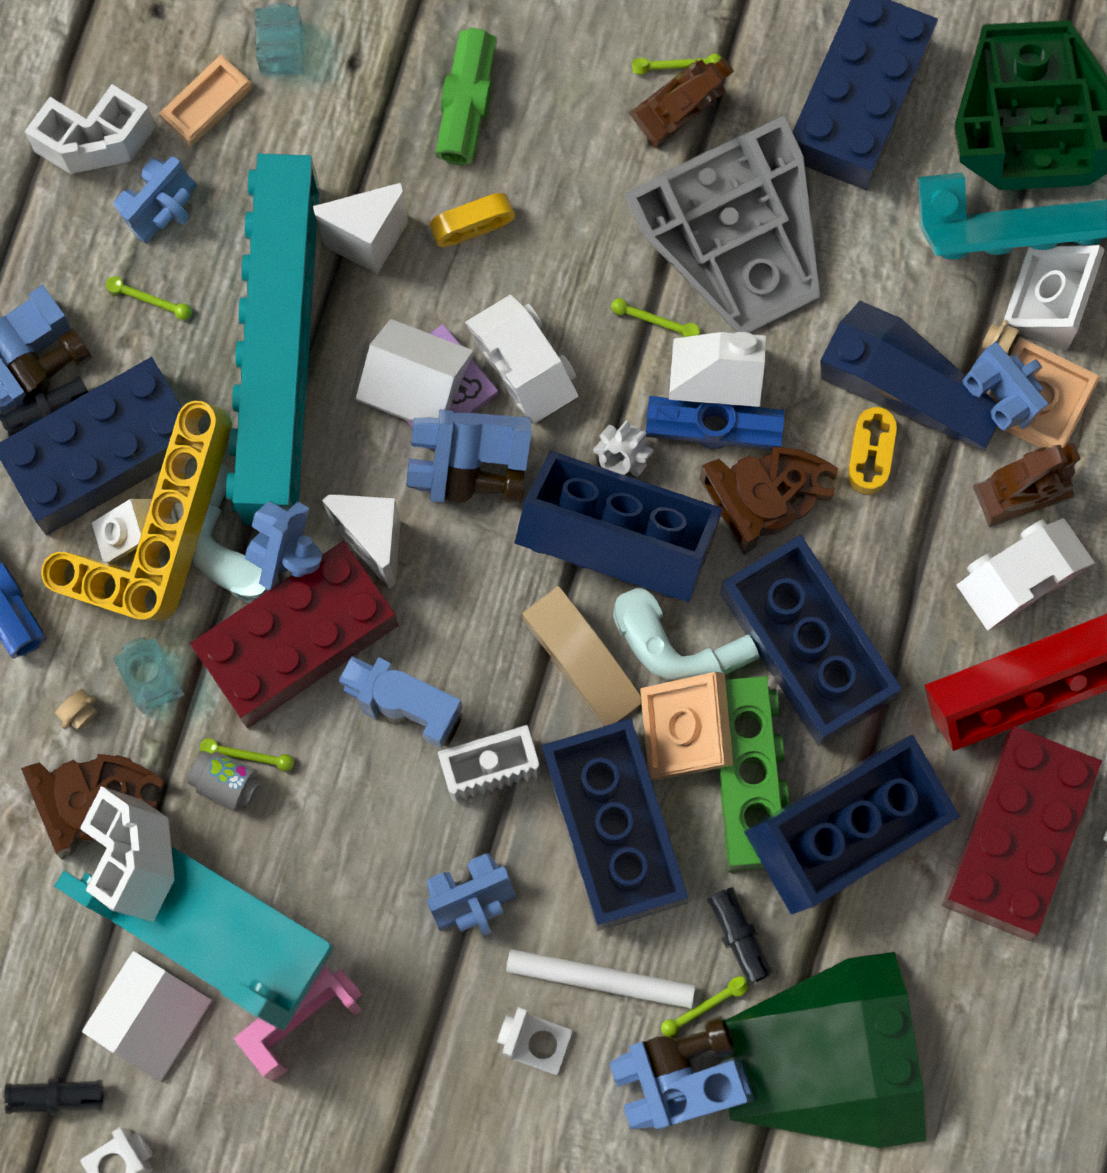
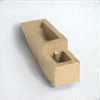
[522,586,642,726]

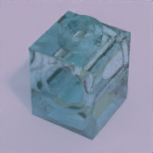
[255,3,304,75]
[113,637,185,715]

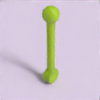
[632,53,722,74]
[105,276,192,320]
[611,298,700,337]
[200,738,294,772]
[661,976,749,1037]

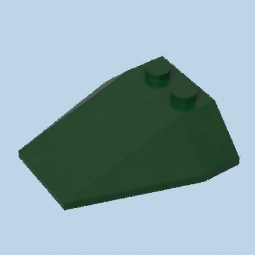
[954,20,1107,190]
[720,952,926,1148]

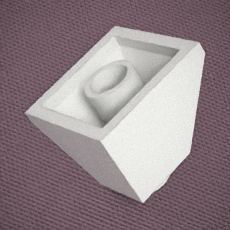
[669,332,766,407]

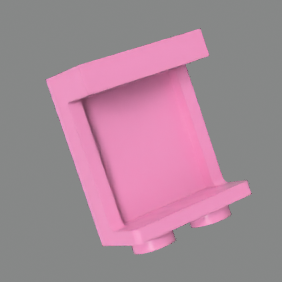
[233,965,362,1082]

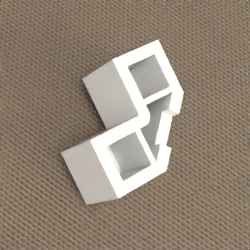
[24,84,156,174]
[465,294,579,424]
[957,518,1095,631]
[80,786,175,922]

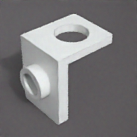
[92,499,177,564]
[497,1007,572,1075]
[80,1127,154,1173]

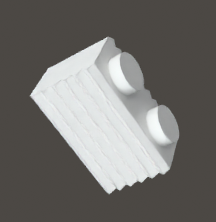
[437,725,540,803]

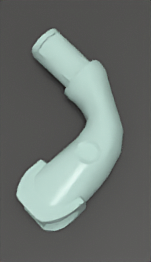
[192,464,279,603]
[613,587,760,681]

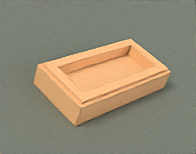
[159,55,253,147]

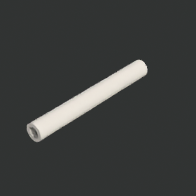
[506,949,695,1009]

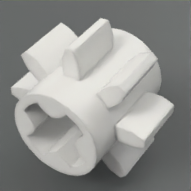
[593,421,654,477]

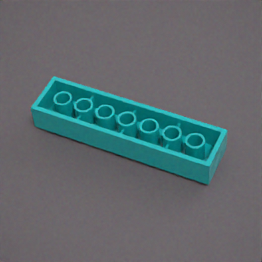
[226,153,320,526]

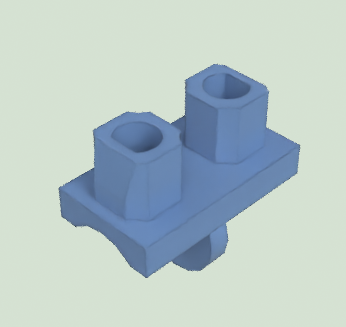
[114,156,198,244]
[963,341,1048,431]
[245,501,322,590]
[426,853,516,937]

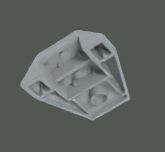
[624,115,820,333]

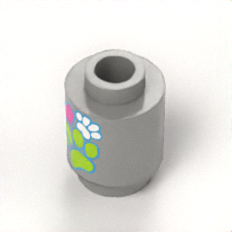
[188,751,261,812]

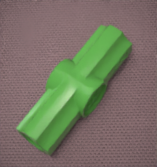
[435,28,497,166]

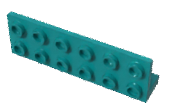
[918,172,1107,260]
[54,846,334,1031]

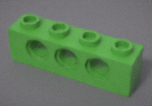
[718,676,789,872]

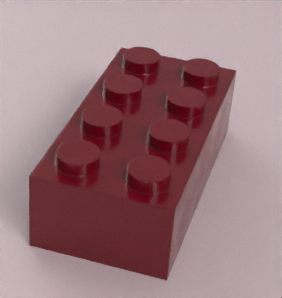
[189,540,399,728]
[941,726,1102,941]

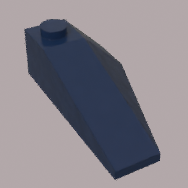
[820,301,998,451]

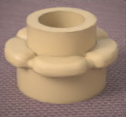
[982,320,1020,356]
[55,689,98,731]

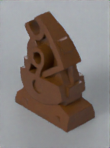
[629,57,734,148]
[973,443,1081,527]
[700,447,838,555]
[21,754,165,860]

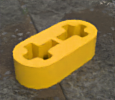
[429,193,515,247]
[848,407,897,495]

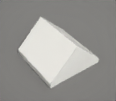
[313,183,408,274]
[1004,245,1105,351]
[356,319,474,423]
[322,495,401,589]
[82,951,213,1082]

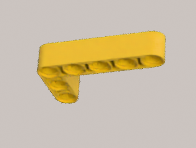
[41,400,232,621]

